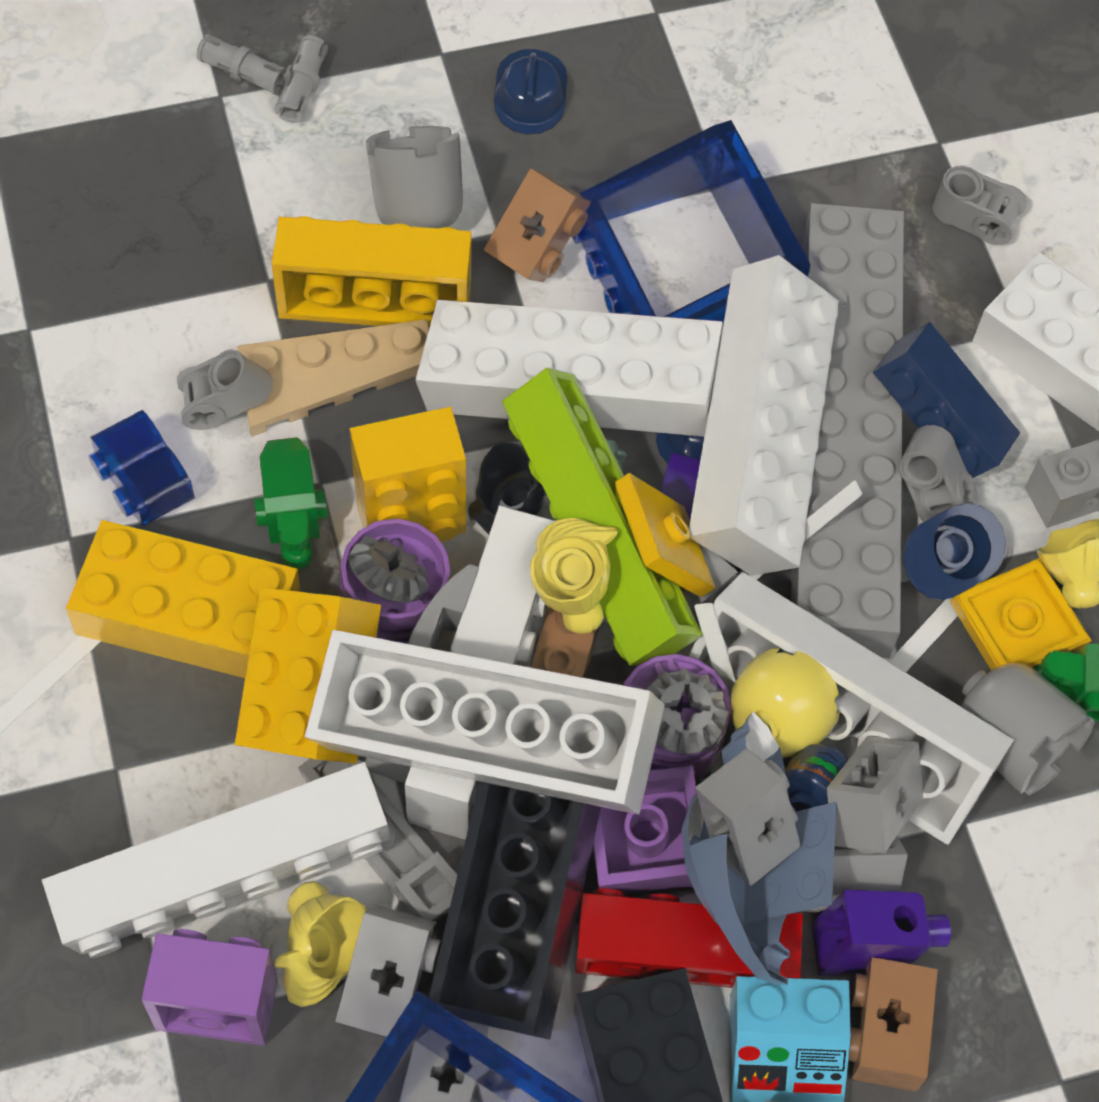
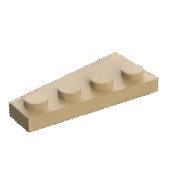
[237,319,429,437]

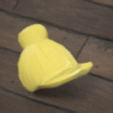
[530,518,617,634]
[1037,519,1099,609]
[274,881,367,1007]

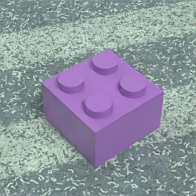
[593,765,696,895]
[141,929,278,1046]

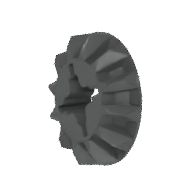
[349,536,429,603]

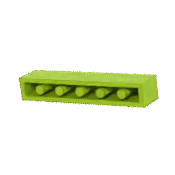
[502,367,703,666]

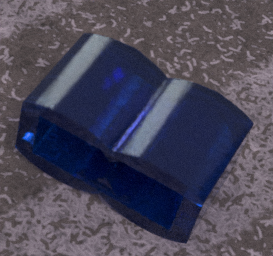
[88,409,195,526]

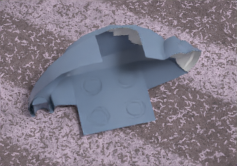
[682,712,836,985]

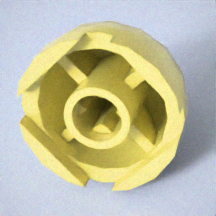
[730,648,840,757]

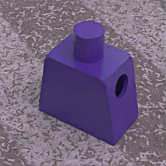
[811,890,951,976]

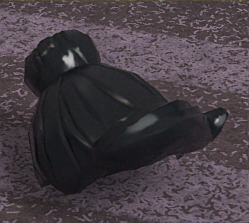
[468,441,547,535]

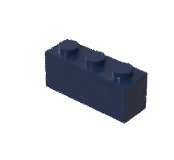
[872,322,1020,478]

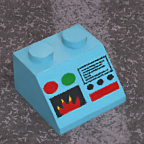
[730,976,851,1102]

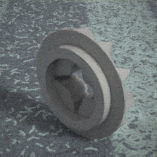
[647,668,728,754]

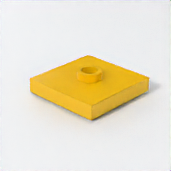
[615,473,716,597]
[950,558,1092,670]

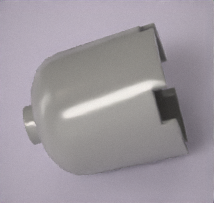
[366,126,463,229]
[961,663,1095,796]

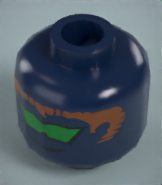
[784,744,848,812]

